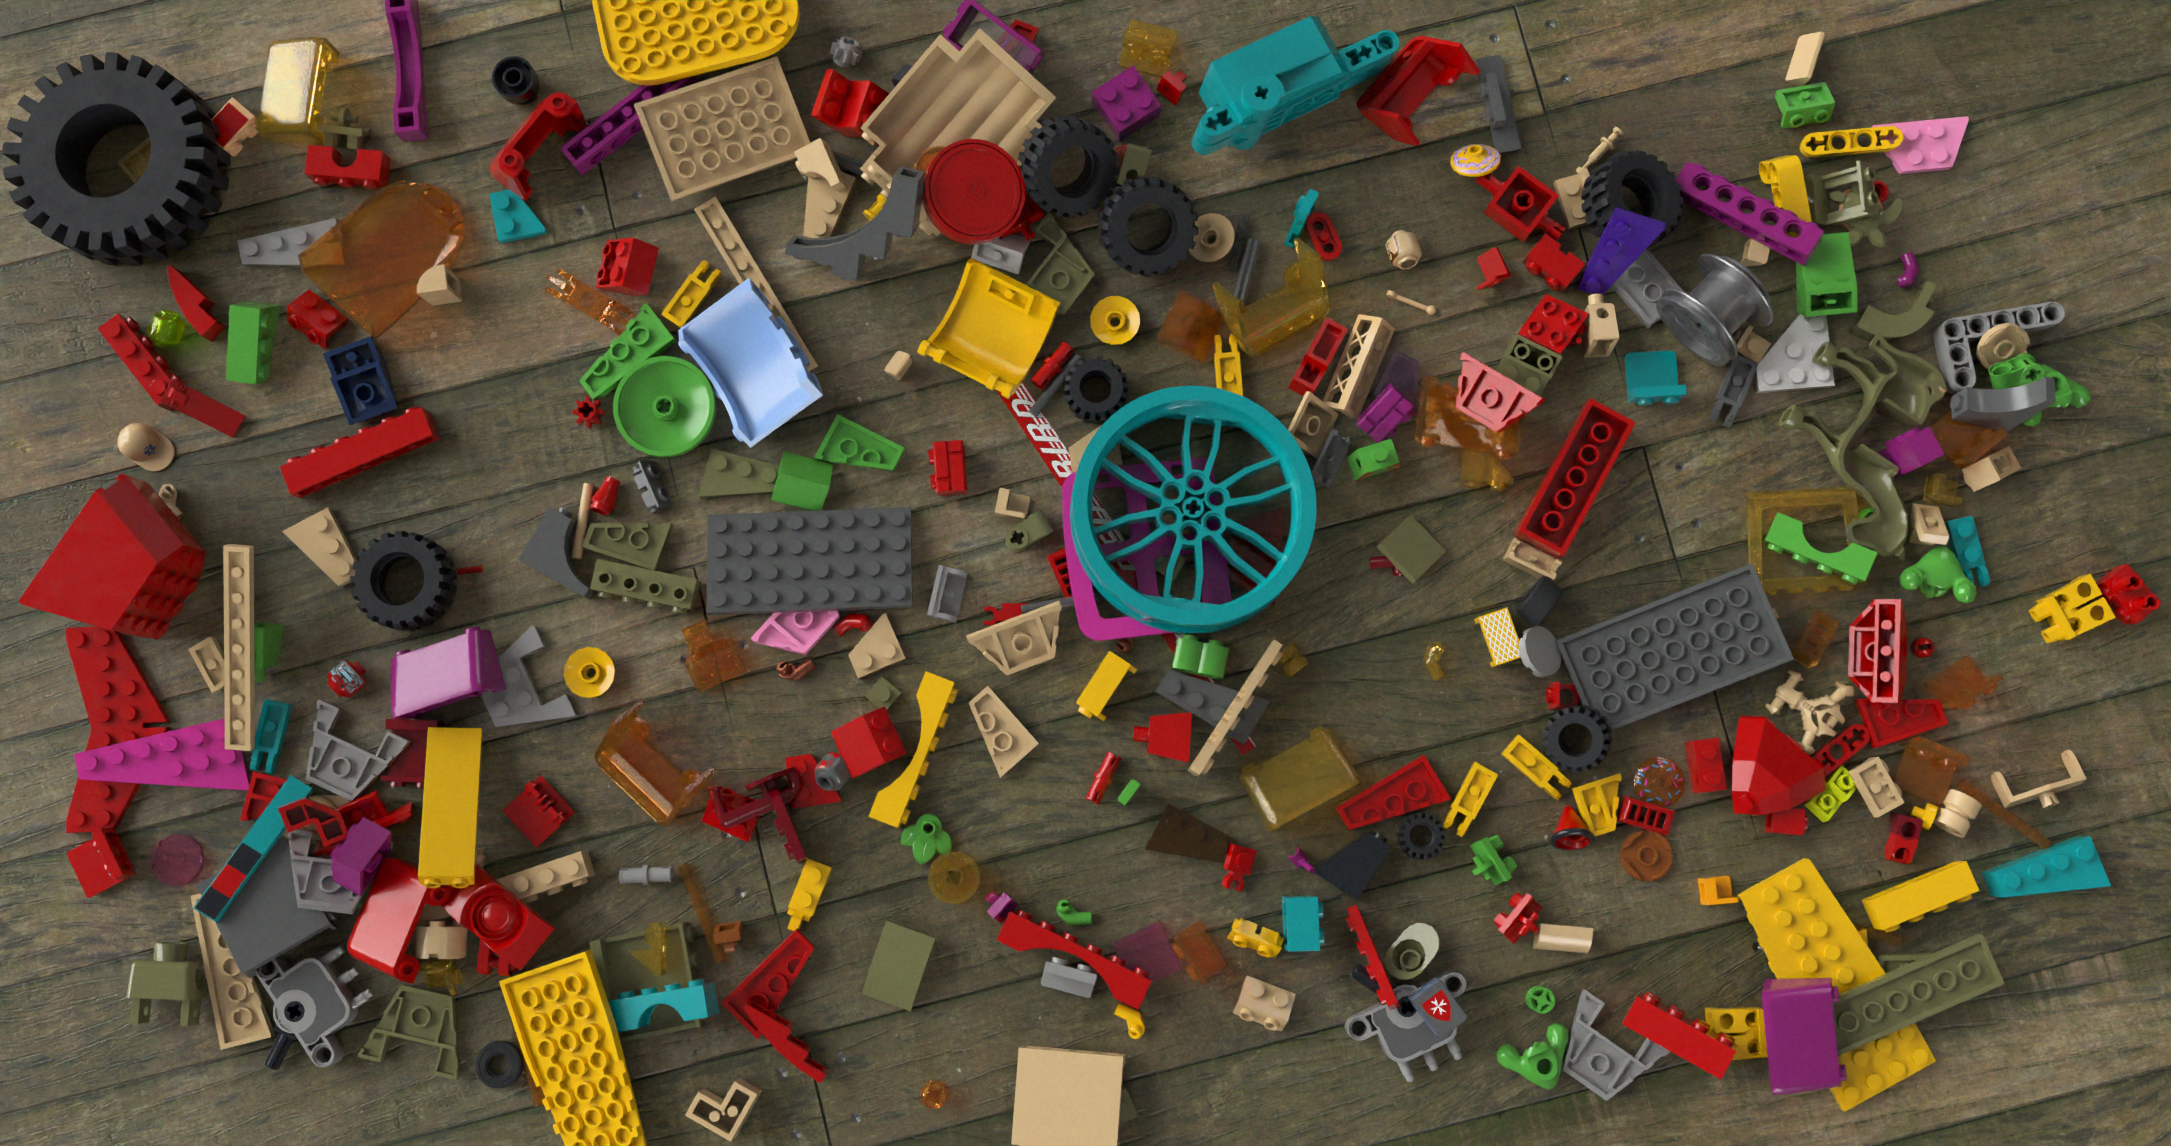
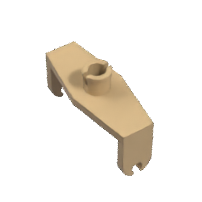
[1991,749,2087,809]

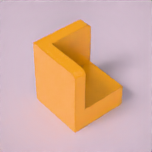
[1698,876,1739,905]

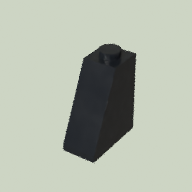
[1313,831,1391,900]

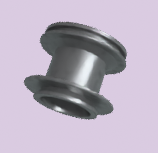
[1656,254,1773,366]

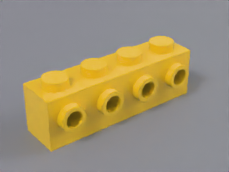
[1861,861,1980,933]

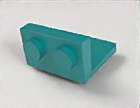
[1624,350,1687,406]

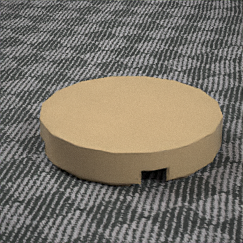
[1976,323,2030,370]

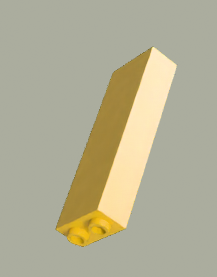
[418,727,483,888]

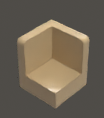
[995,488,1030,521]

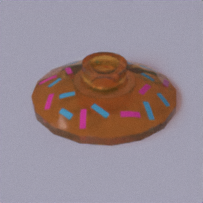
[1633,757,1685,807]

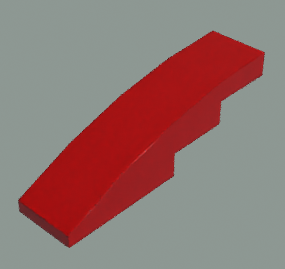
[743,998,827,1084]

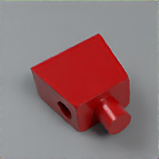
[1133,712,1192,763]

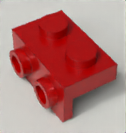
[287,289,348,349]
[702,787,760,842]

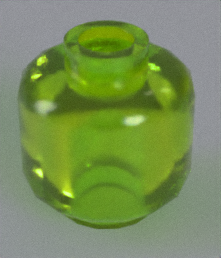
[147,309,185,348]

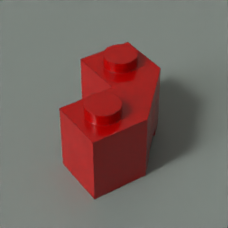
[278,797,349,847]

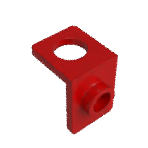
[1477,247,1511,290]
[1545,682,1579,710]

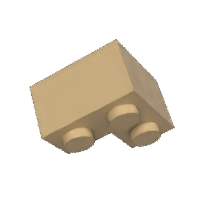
[685,1078,762,1142]

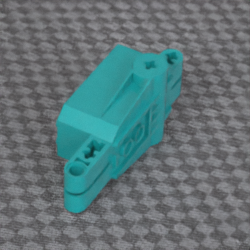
[1191,16,1400,155]

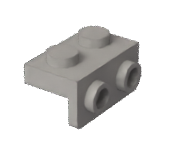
[1041,956,1097,998]

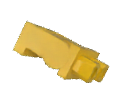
[2029,574,2116,643]
[1705,1007,1768,1060]

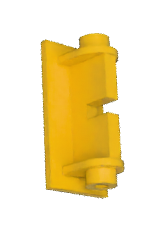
[1227,918,1284,958]

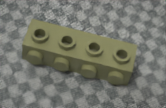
[590,559,701,615]

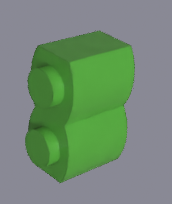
[1171,634,1229,680]

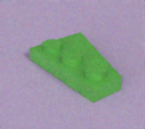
[814,414,906,472]

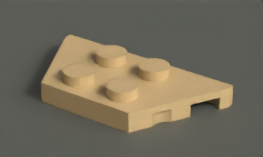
[966,601,1062,675]

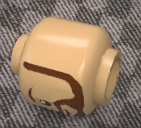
[1386,230,1422,270]

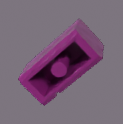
[1356,383,1415,443]

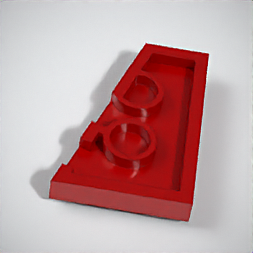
[1854,699,1949,748]

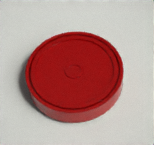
[922,139,1025,244]

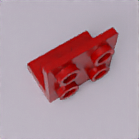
[67,828,136,898]

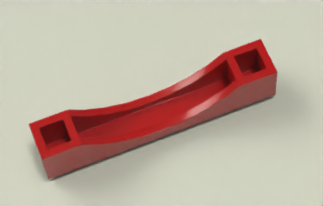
[996,909,1153,1010]

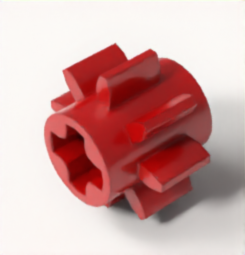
[572,396,606,429]

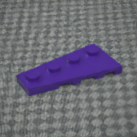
[1577,208,1665,294]

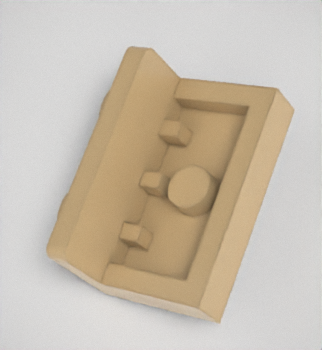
[1233,976,1296,1031]

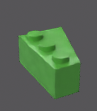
[226,301,281,385]

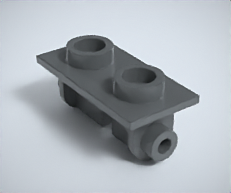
[632,461,673,514]

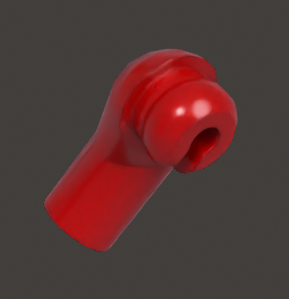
[833,613,872,637]

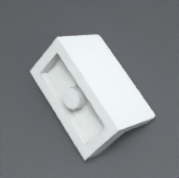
[971,234,1031,274]

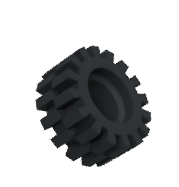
[1397,813,1446,860]

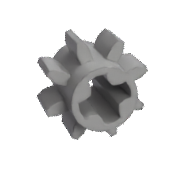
[829,36,863,68]

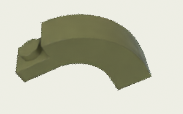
[1849,280,1937,343]

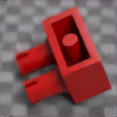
[2096,563,2162,625]

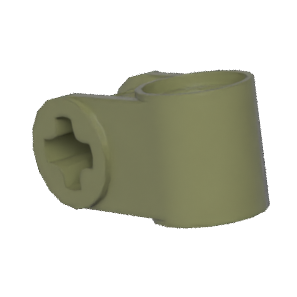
[1006,510,1055,553]

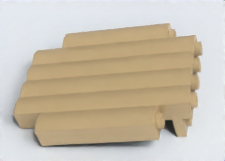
[860,28,1056,236]

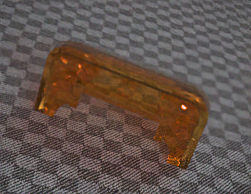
[1415,376,1524,460]

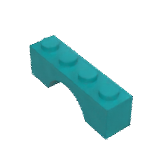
[608,979,720,1032]

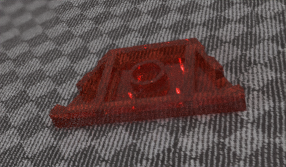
[1227,507,1285,606]

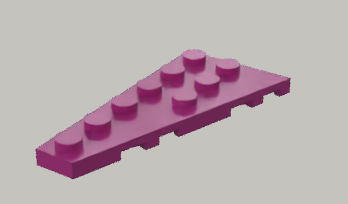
[74,718,250,791]

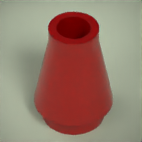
[590,476,620,516]

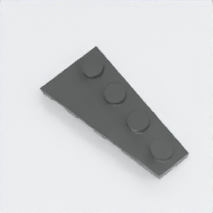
[1155,670,1270,745]

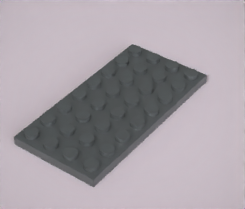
[706,507,913,615]
[1556,563,1794,730]

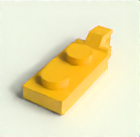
[787,858,832,931]

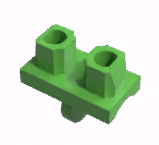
[1470,835,1517,885]

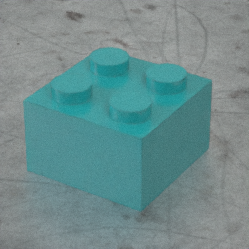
[1282,895,1324,952]

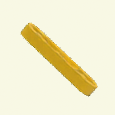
[1800,126,1903,158]

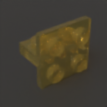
[1118,19,1178,78]

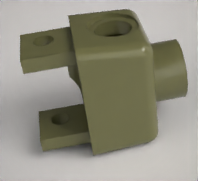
[126,942,207,1026]

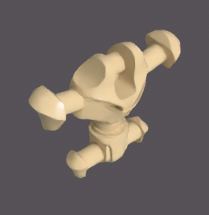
[1765,670,1854,756]

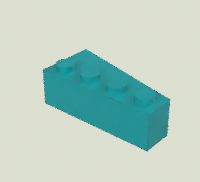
[1981,836,2111,898]

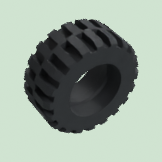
[1018,115,1119,218]
[1581,150,1683,250]
[1097,176,1199,277]
[350,531,458,631]

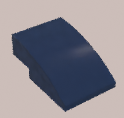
[323,336,399,425]

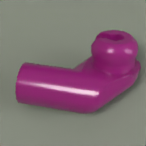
[1897,251,1920,289]

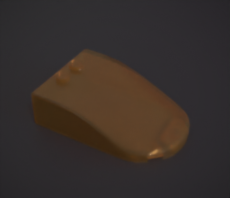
[298,181,465,340]

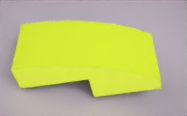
[1804,765,1857,823]

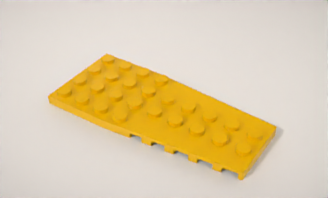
[1738,858,1936,1112]
[499,949,647,1146]

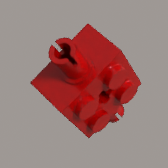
[1475,166,1566,243]

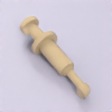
[1576,127,1624,174]

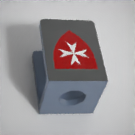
[1408,977,1468,1038]

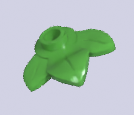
[901,814,952,864]

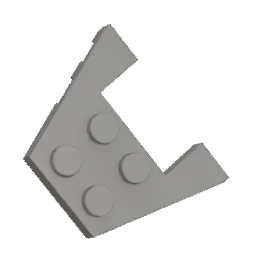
[481,626,578,727]
[306,699,411,801]
[288,830,394,914]
[1561,989,1670,1101]

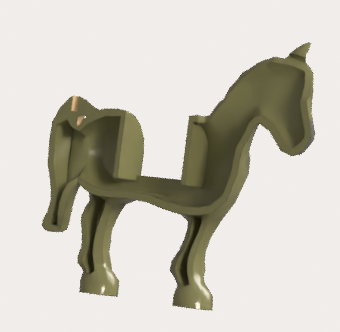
[1778,334,1947,562]

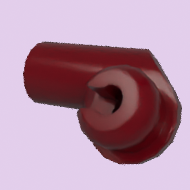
[1370,555,1404,577]

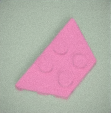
[1871,116,1969,174]
[751,611,840,655]

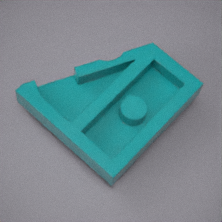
[489,189,548,244]
[1283,189,1319,249]

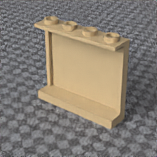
[1011,1045,1126,1146]

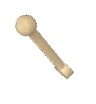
[1386,290,1436,315]

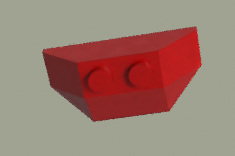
[1848,599,1908,703]

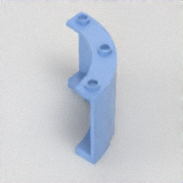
[678,278,823,448]

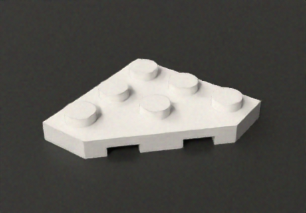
[1754,314,1835,393]

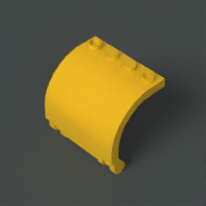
[917,258,1061,399]

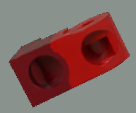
[1885,812,1923,865]

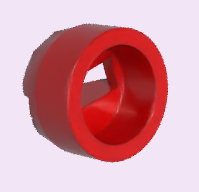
[1911,637,1934,658]

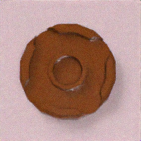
[1619,830,1673,881]

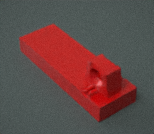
[160,379,245,438]

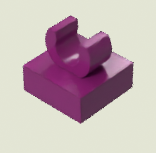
[985,891,1019,923]

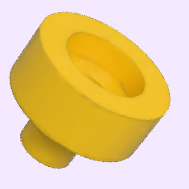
[1911,803,1938,830]

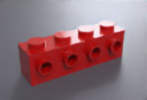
[98,313,185,411]

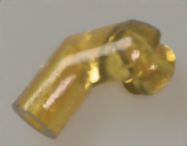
[1423,642,1445,681]

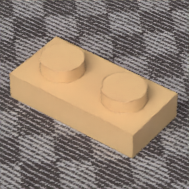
[188,636,224,694]

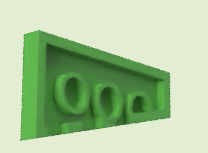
[579,302,677,401]

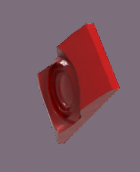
[441,863,556,970]

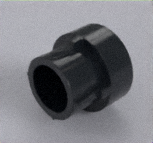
[492,56,539,105]

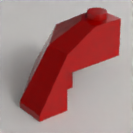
[1732,716,1826,815]

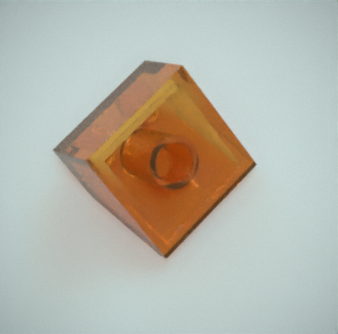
[1157,290,1224,363]

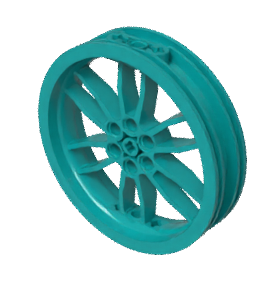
[1070,386,1317,634]

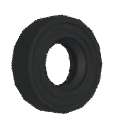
[476,1041,524,1088]

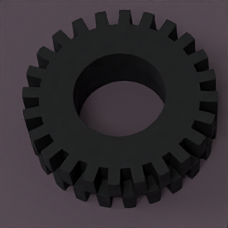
[2,52,231,266]

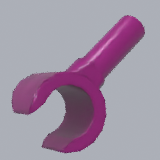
[1287,847,1315,874]

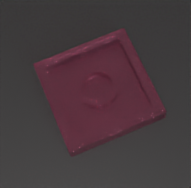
[1113,920,1182,983]

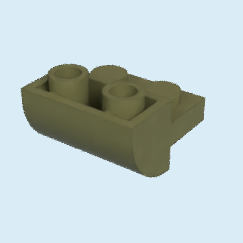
[1496,333,1563,396]

